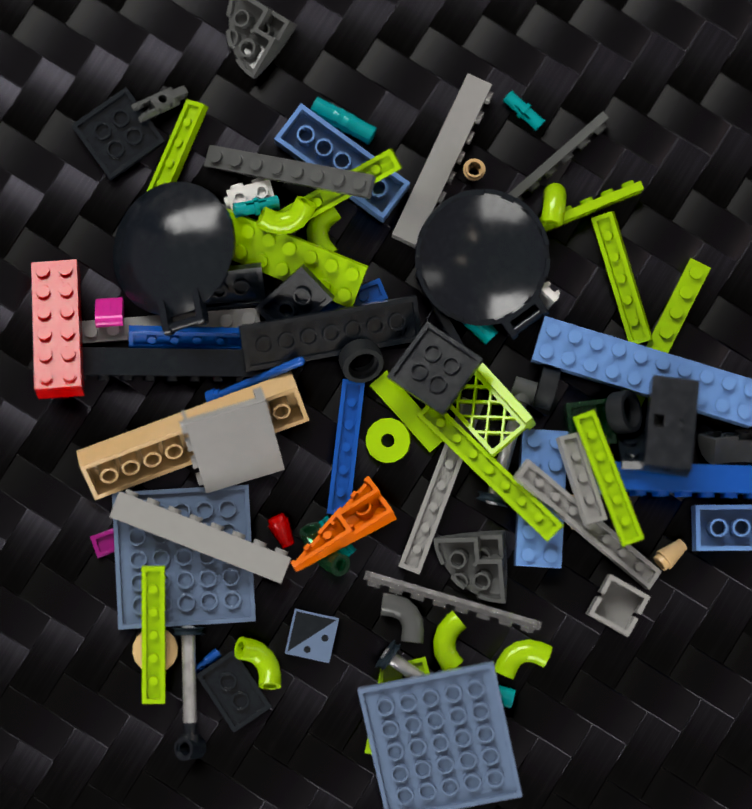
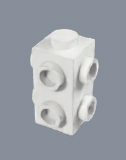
[224,178,274,216]

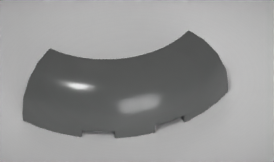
[698,429,752,465]

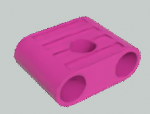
[95,297,124,328]

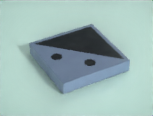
[285,609,339,663]

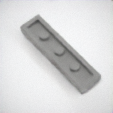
[556,432,607,526]

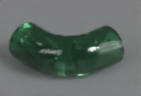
[299,522,350,576]

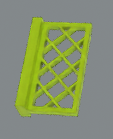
[450,363,536,457]

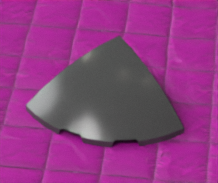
[226,0,297,79]
[433,530,507,603]

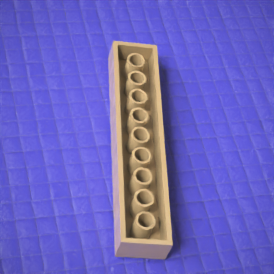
[76,371,309,500]

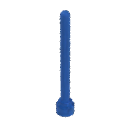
[205,356,305,402]

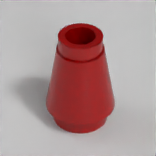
[267,513,295,548]

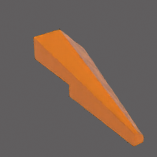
[291,476,397,572]

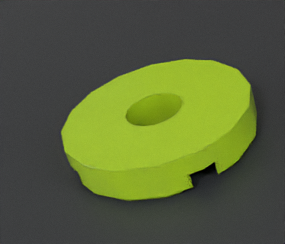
[366,418,411,463]

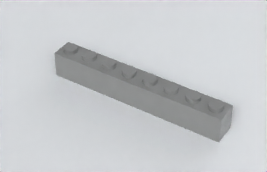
[392,73,494,248]
[109,489,291,583]

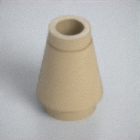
[463,158,485,181]
[653,539,687,571]

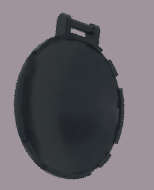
[113,182,236,336]
[415,189,551,341]

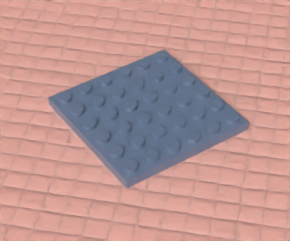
[112,484,256,630]
[358,661,523,809]

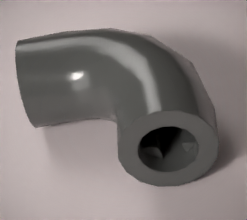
[380,593,425,644]

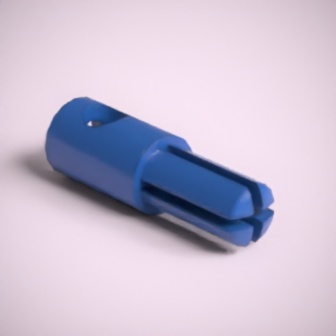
[196,648,222,674]

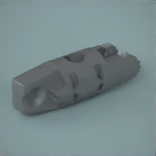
[131,85,188,122]

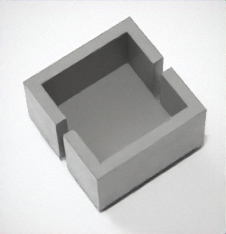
[585,574,651,637]

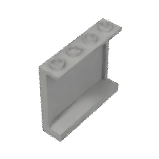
[179,387,285,493]

